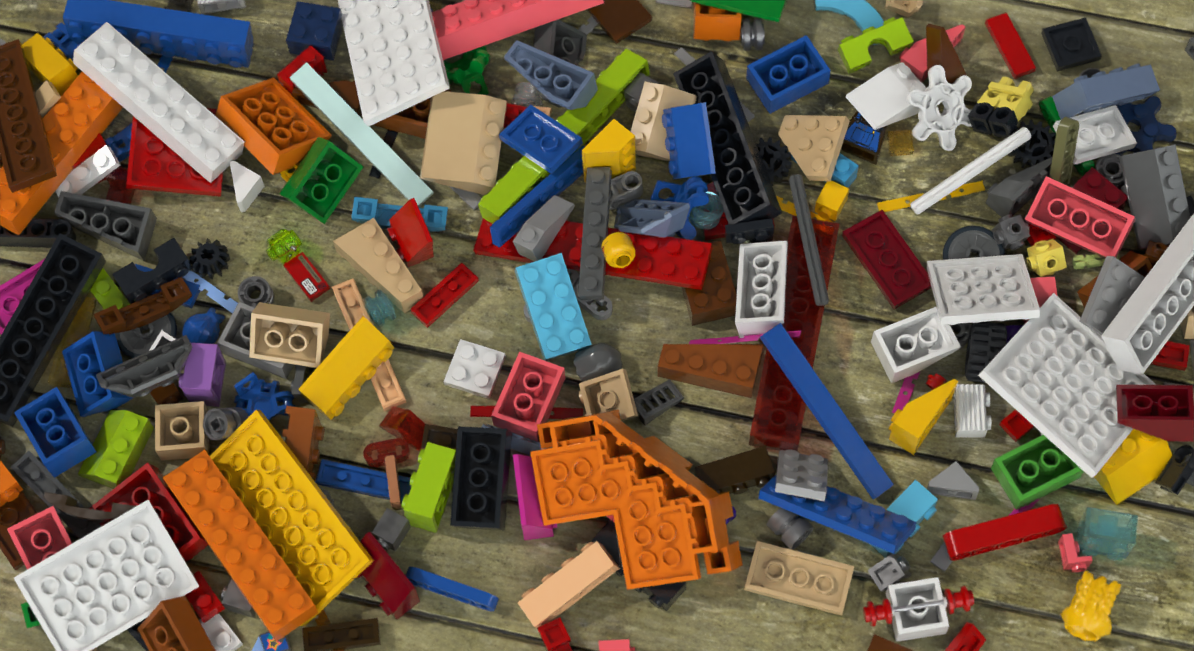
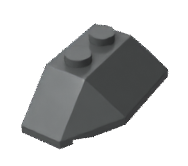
[96,335,192,398]

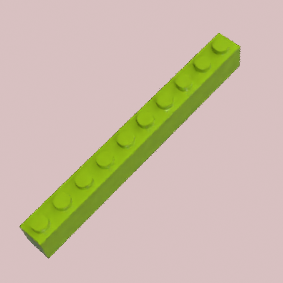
[478,48,650,224]

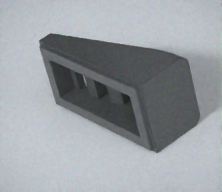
[634,379,684,426]

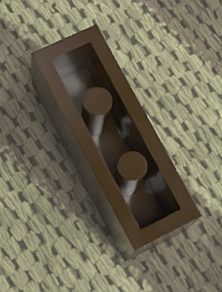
[695,446,775,495]

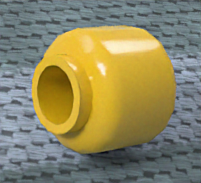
[601,232,636,268]

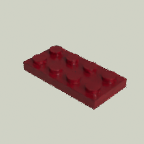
[842,210,932,309]

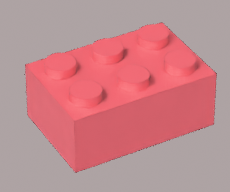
[491,351,566,442]
[7,506,73,570]

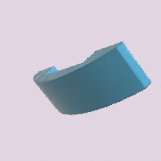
[351,197,448,232]

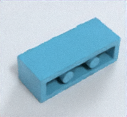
[870,480,938,558]

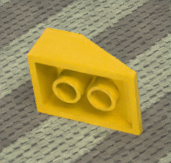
[889,379,958,455]

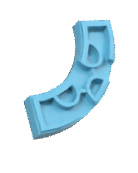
[814,0,884,45]

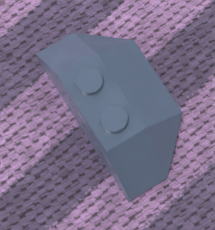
[614,199,690,238]

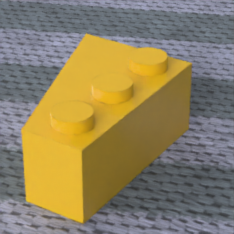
[22,33,78,96]

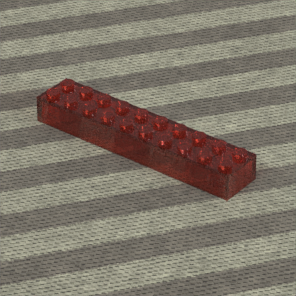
[749,215,840,452]

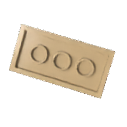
[744,541,854,616]

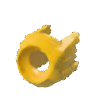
[1061,571,1121,641]

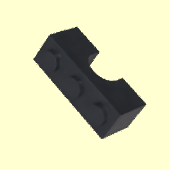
[112,238,192,304]

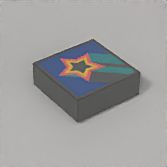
[259,631,292,651]

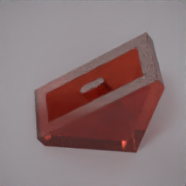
[379,406,425,451]

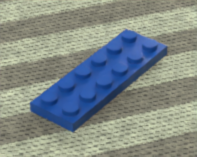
[758,475,916,554]

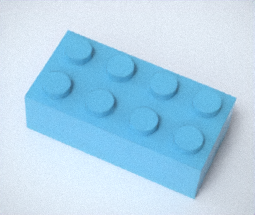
[515,253,592,361]

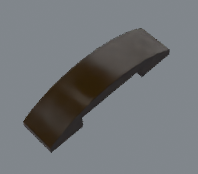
[44,492,136,524]

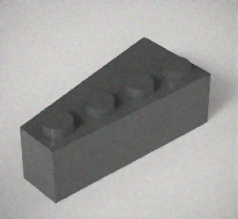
[54,191,157,261]

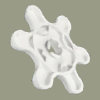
[907,65,972,151]

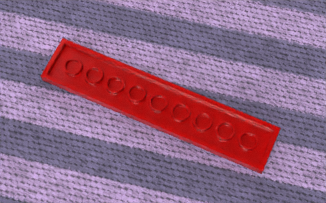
[473,218,713,290]

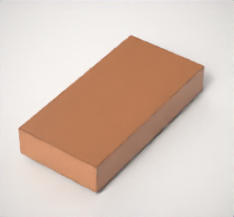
[385,455,402,510]

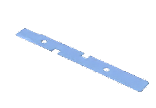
[182,270,238,314]

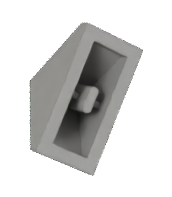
[927,461,979,500]

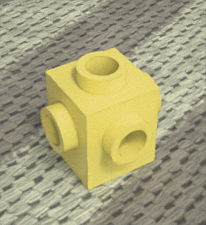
[1026,239,1067,277]

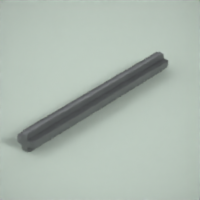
[789,174,829,306]

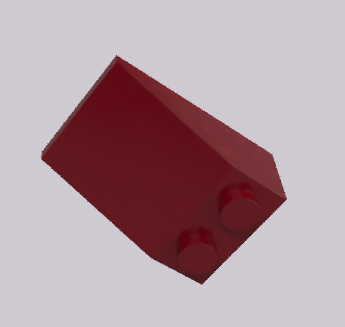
[1054,167,1128,255]
[1116,385,1194,442]

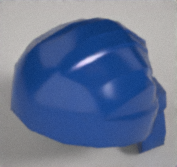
[182,307,225,344]

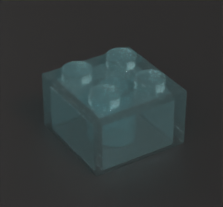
[1077,507,1138,561]

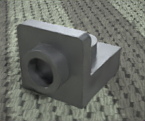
[868,554,912,592]

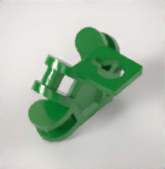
[443,46,490,95]

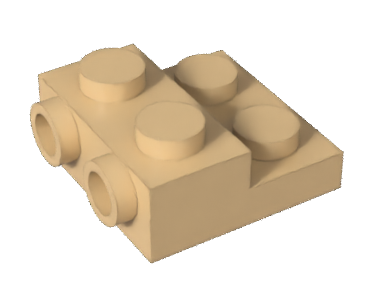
[579,369,638,421]

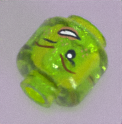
[265,229,302,264]

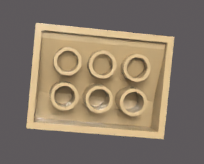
[420,91,507,195]

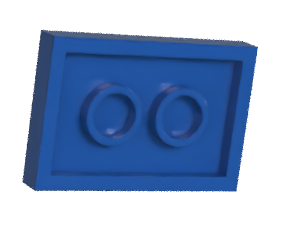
[499,104,583,174]

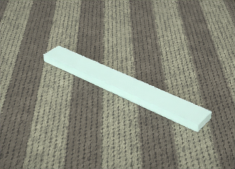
[290,62,434,207]

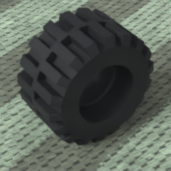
[965,322,1007,383]

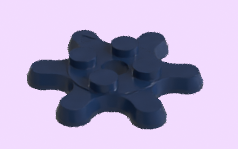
[1114,96,1177,156]

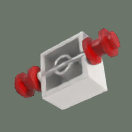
[863,577,974,642]

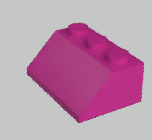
[513,454,558,541]

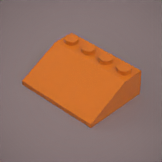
[215,77,332,175]

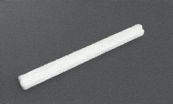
[910,127,1031,215]

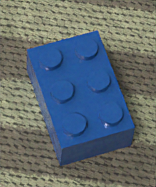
[746,35,831,114]
[14,387,97,478]

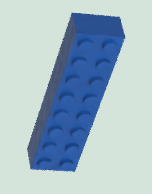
[63,0,254,68]

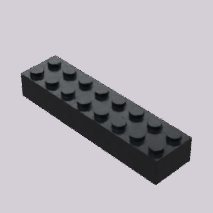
[673,51,782,224]
[0,233,106,428]

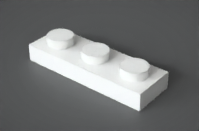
[56,145,120,197]

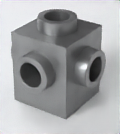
[991,214,1030,250]

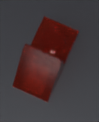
[105,167,135,205]

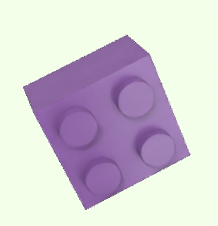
[179,343,226,407]

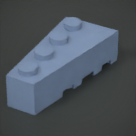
[1052,63,1160,120]

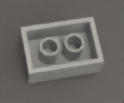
[217,302,294,379]

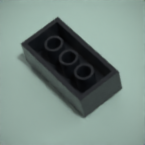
[450,426,512,531]

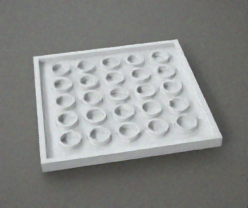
[978,293,1156,478]

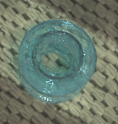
[689,191,724,229]
[363,289,396,327]

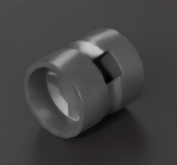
[203,407,248,440]
[766,508,814,550]

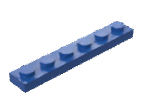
[490,146,585,248]

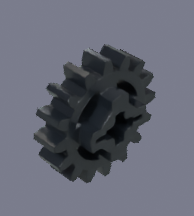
[1008,120,1056,168]
[756,137,792,186]

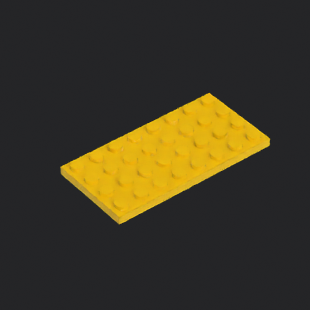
[210,410,374,626]

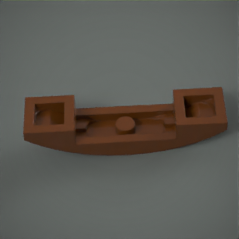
[93,276,192,334]

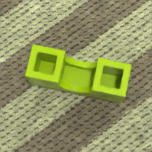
[838,17,914,74]

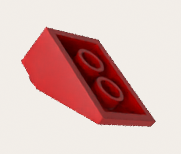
[387,198,434,268]

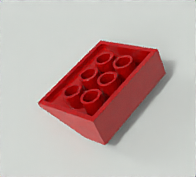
[89,462,208,562]

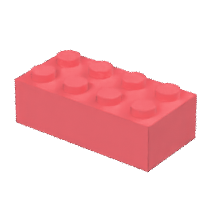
[1025,176,1135,259]

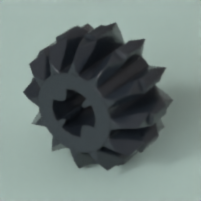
[189,238,230,280]

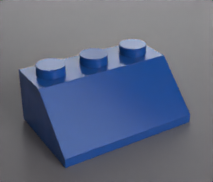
[662,102,716,179]
[62,331,133,417]

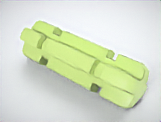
[1072,253,1120,269]

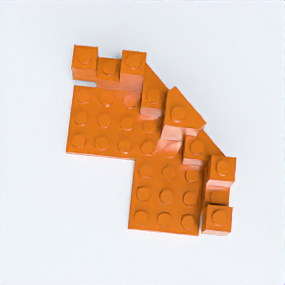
[530,409,743,590]

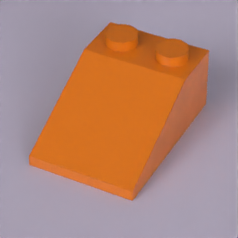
[693,3,741,42]

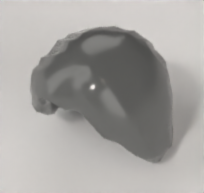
[574,343,622,382]

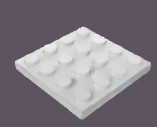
[927,254,1040,325]

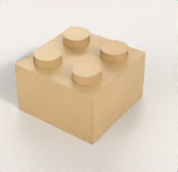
[155,401,210,461]

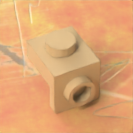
[885,0,923,18]

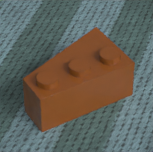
[282,406,325,481]

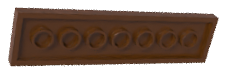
[0,39,57,193]

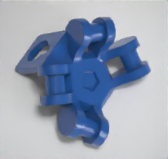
[651,177,709,240]
[234,372,296,420]

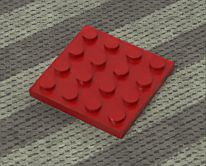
[126,108,223,197]

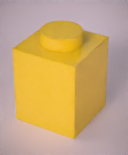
[814,181,849,221]

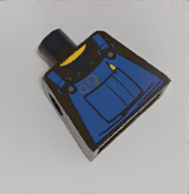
[841,111,887,165]

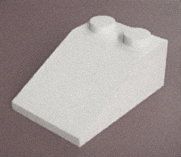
[846,62,926,130]
[871,307,961,384]

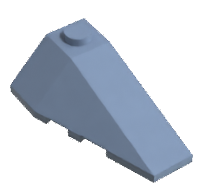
[504,40,598,110]

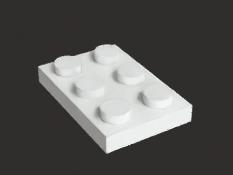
[1053,105,1137,165]

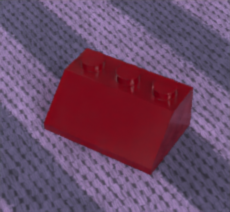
[357,531,420,620]

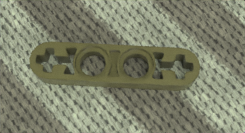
[1049,117,1079,186]

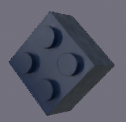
[286,1,343,61]

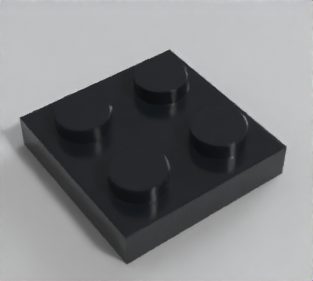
[1041,17,1102,72]

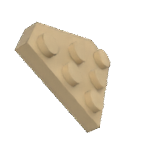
[778,115,850,181]

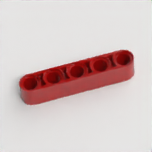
[942,504,1067,561]

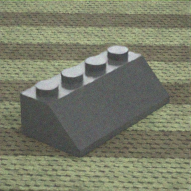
[1119,144,1191,249]

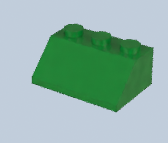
[279,137,364,224]

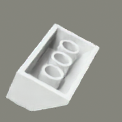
[735,241,788,338]

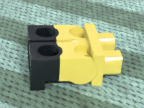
[968,76,1034,138]

